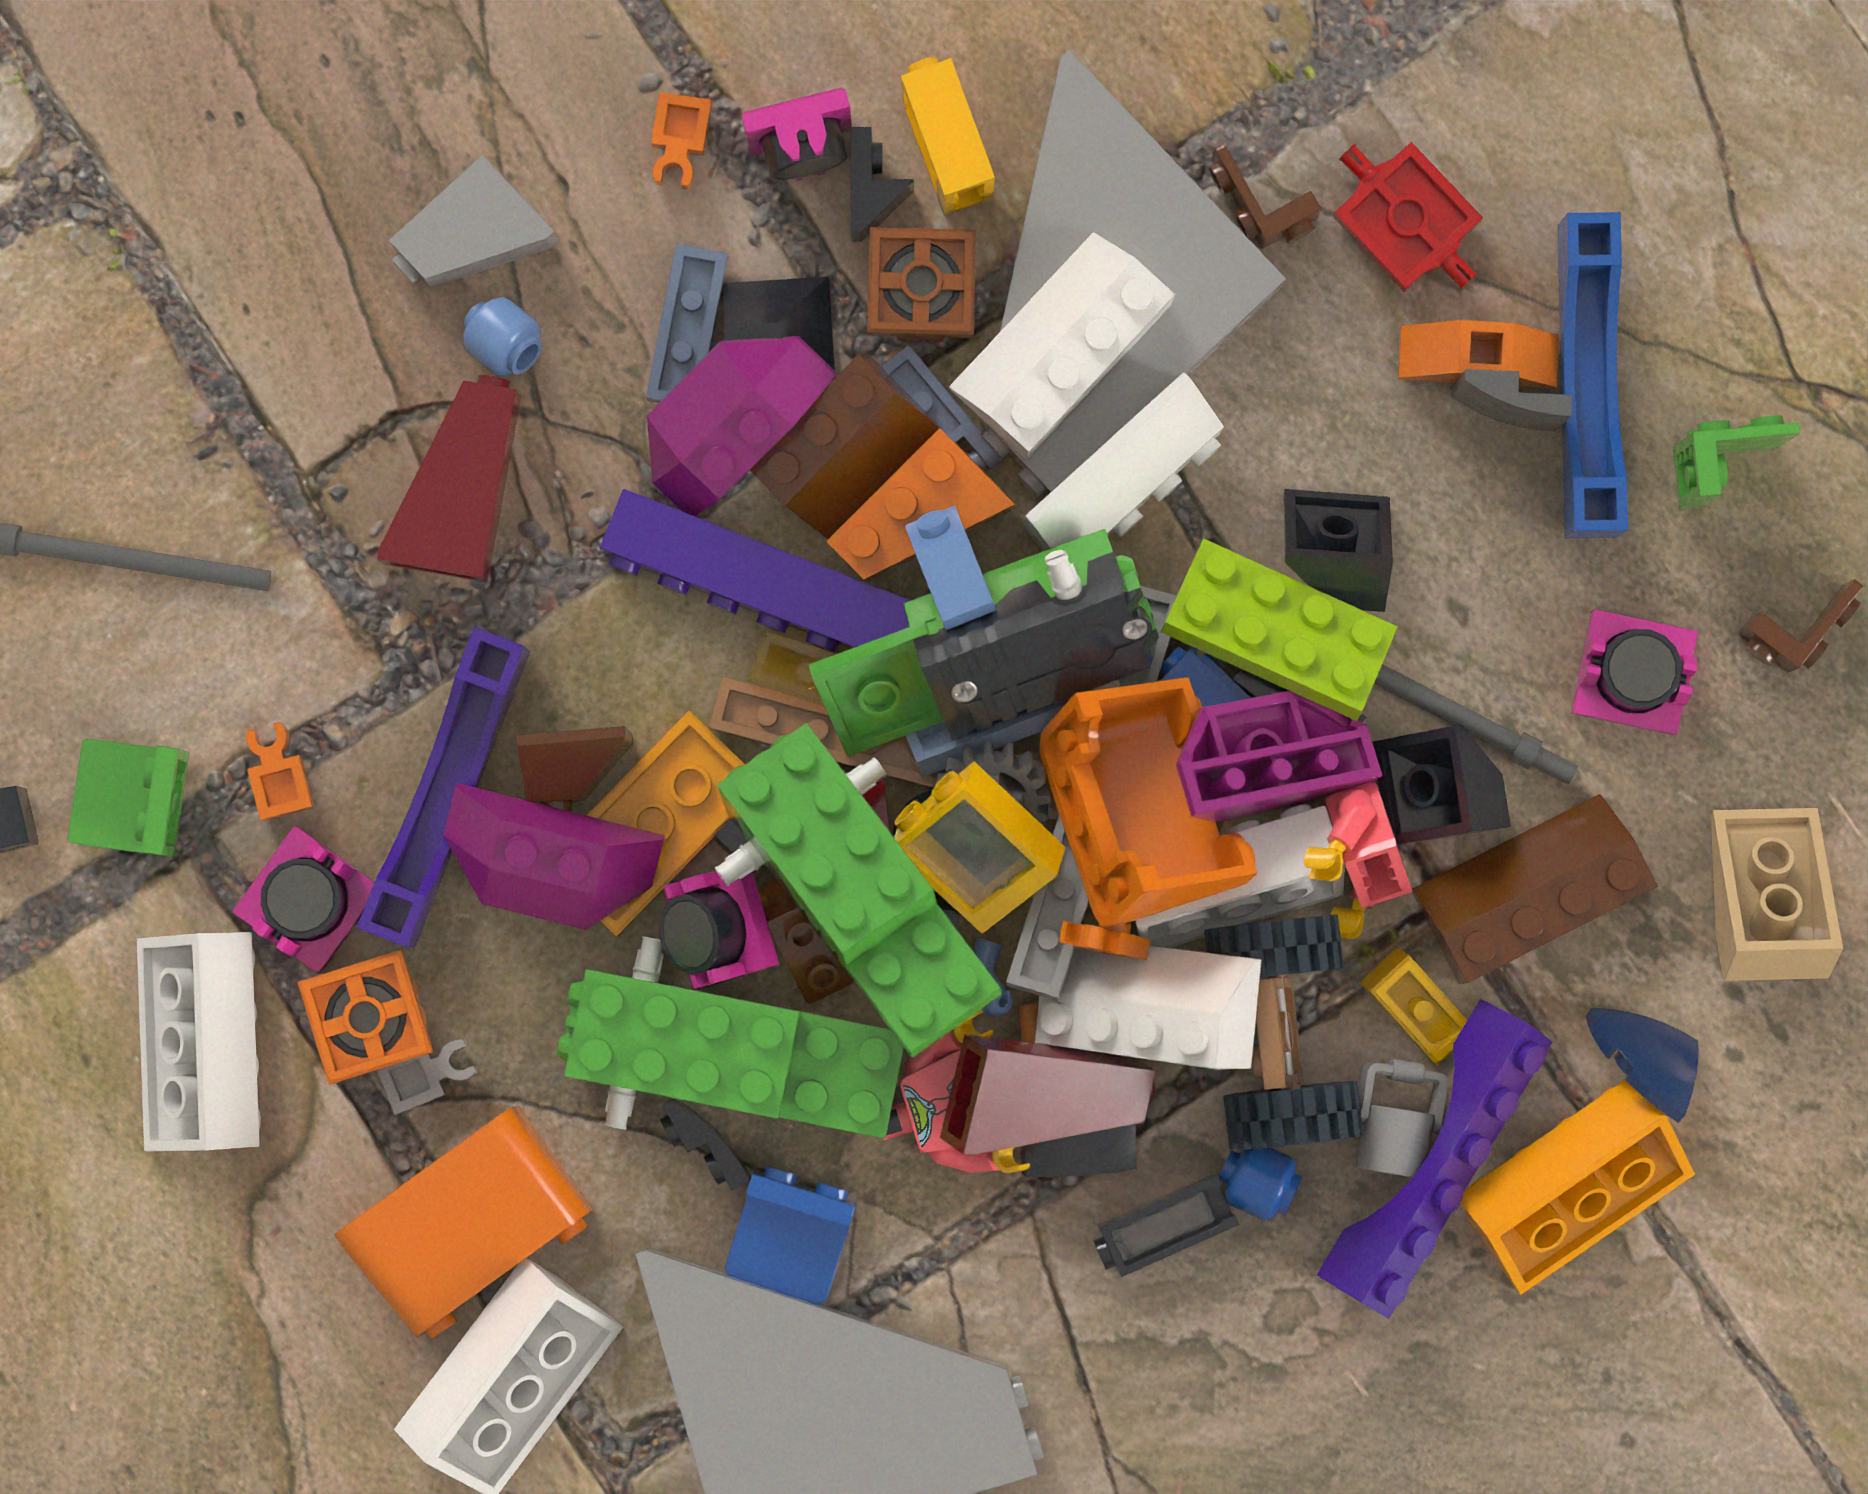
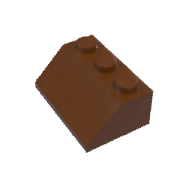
[750,354,944,539]

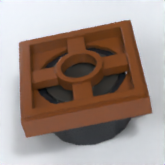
[867,227,976,344]

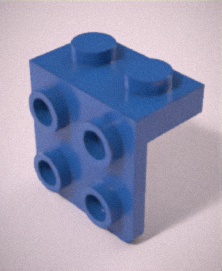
[725,1166,857,1304]

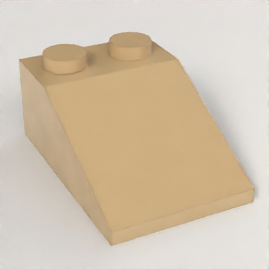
[1711,808,1843,981]

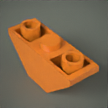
[1398,320,1559,389]

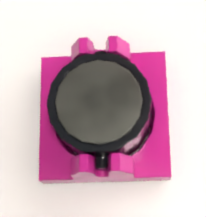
[742,87,852,181]
[1570,609,1698,736]
[232,825,375,974]
[659,871,779,990]

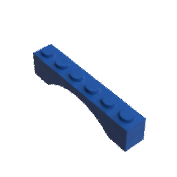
[1557,212,1628,538]

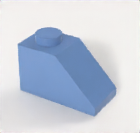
[905,506,996,630]

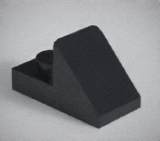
[850,127,914,242]

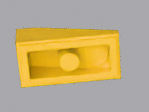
[1360,948,1467,1066]

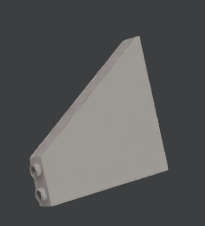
[981,49,1286,498]
[635,1248,1044,1494]

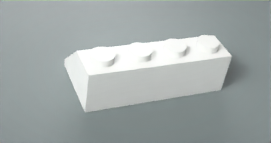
[949,232,1175,460]
[1023,372,1224,551]
[1131,805,1345,948]
[137,932,261,1151]
[1035,946,1261,1069]
[394,1258,623,1494]

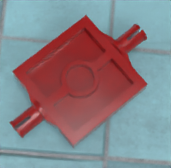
[1332,142,1483,292]

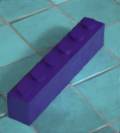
[600,489,911,653]

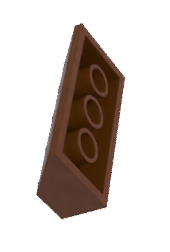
[1412,794,1658,984]

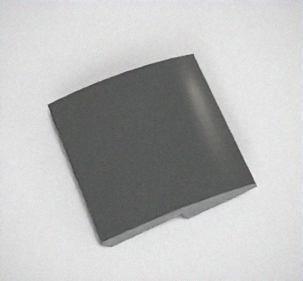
[1451,369,1572,432]

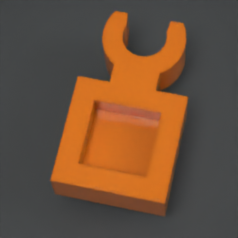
[651,92,712,190]
[246,722,315,821]
[1059,921,1151,961]

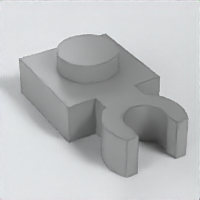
[377,1040,478,1115]

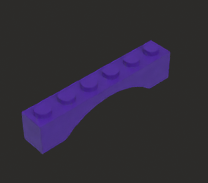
[357,627,531,948]
[1317,999,1553,1319]

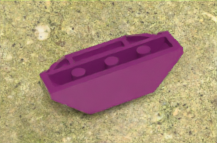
[647,336,837,516]
[1176,691,1382,822]
[444,783,665,930]

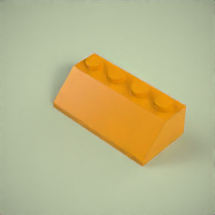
[1460,1080,1695,1295]

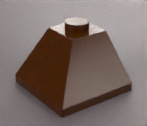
[516,726,633,812]

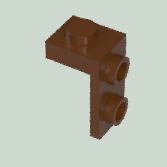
[1209,143,1321,249]
[1738,579,1863,673]
[758,879,854,1004]

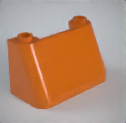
[1040,677,1258,927]
[334,1106,593,1340]

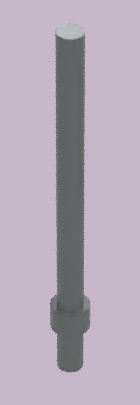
[0,522,271,591]
[1374,664,1578,784]

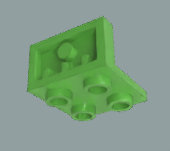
[1673,415,1800,510]
[68,738,190,857]

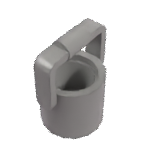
[1355,1058,1448,1177]

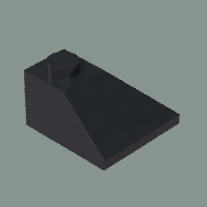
[724,276,836,382]
[1283,489,1393,612]
[1372,725,1511,845]

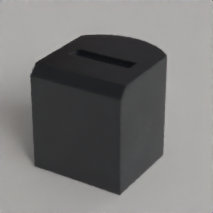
[0,786,38,854]

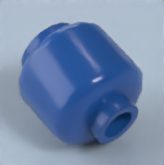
[1219,1147,1302,1221]

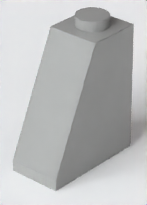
[389,155,559,288]

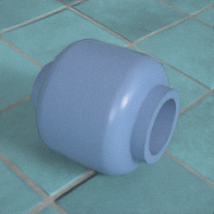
[463,297,542,377]

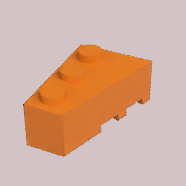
[826,428,1019,581]

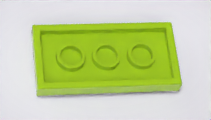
[1161,538,1398,721]

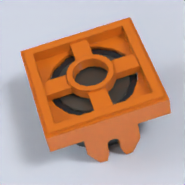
[297,950,434,1085]

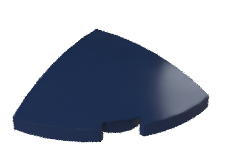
[1586,1008,1699,1123]

